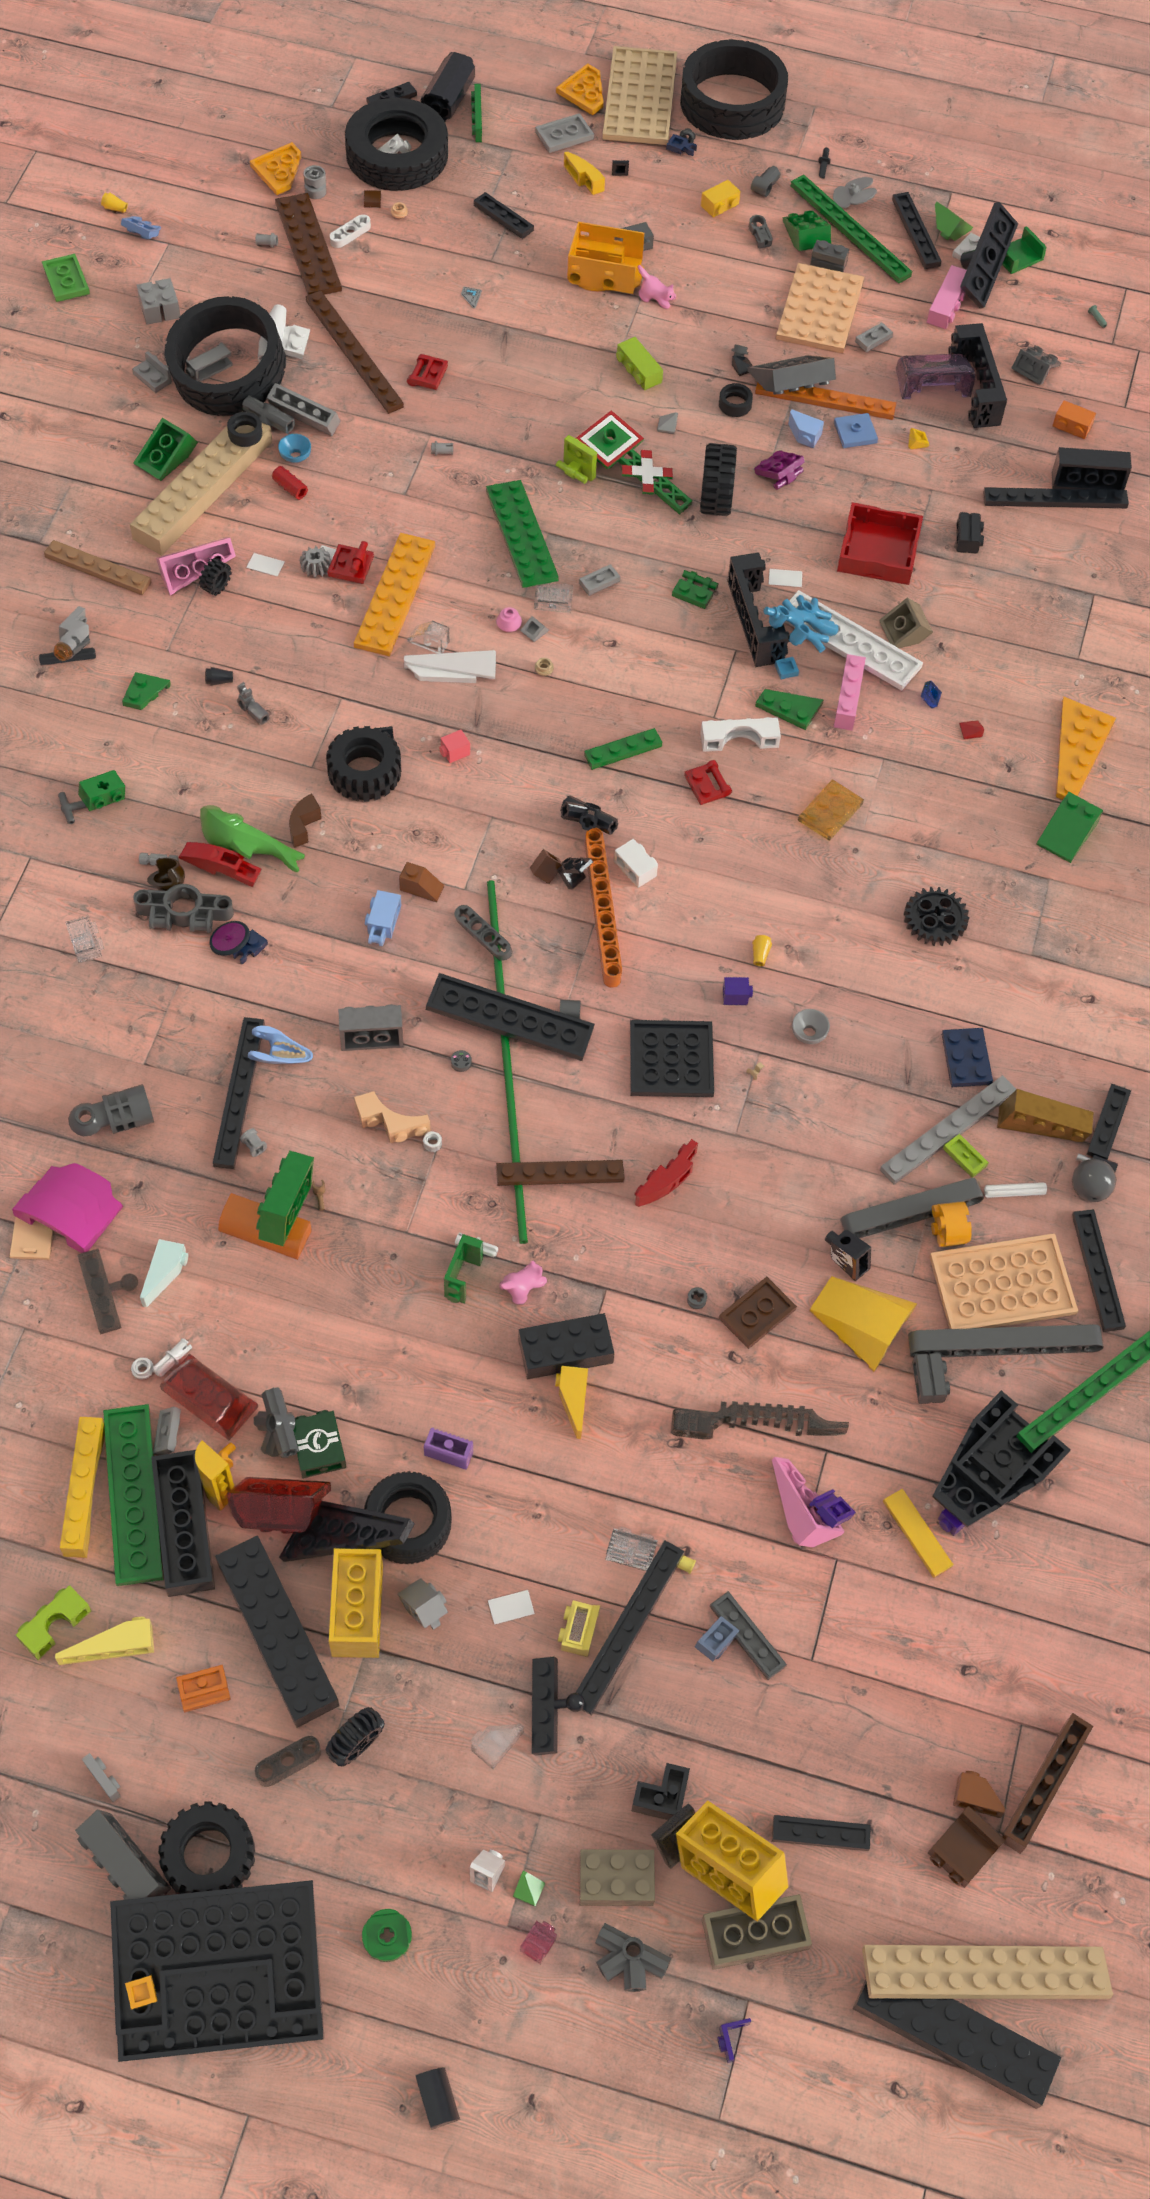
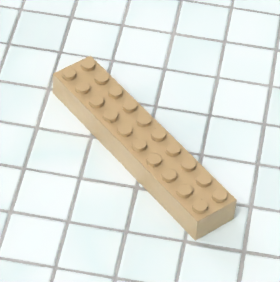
[130,422,272,555]

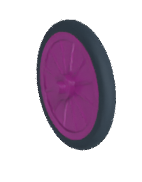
[209,921,250,956]

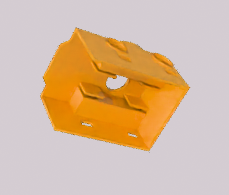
[567,221,645,294]

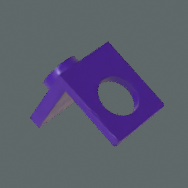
[717,2018,751,2063]

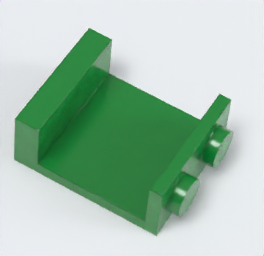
[1002,226,1047,274]
[444,1234,483,1304]

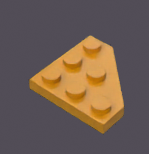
[556,63,604,115]
[250,142,301,195]

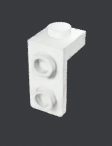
[378,134,412,154]

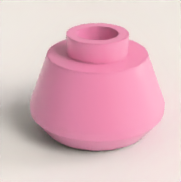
[496,607,522,632]

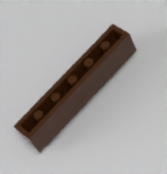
[1002,1713,1093,1854]

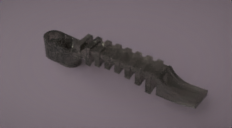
[671,1401,849,1440]

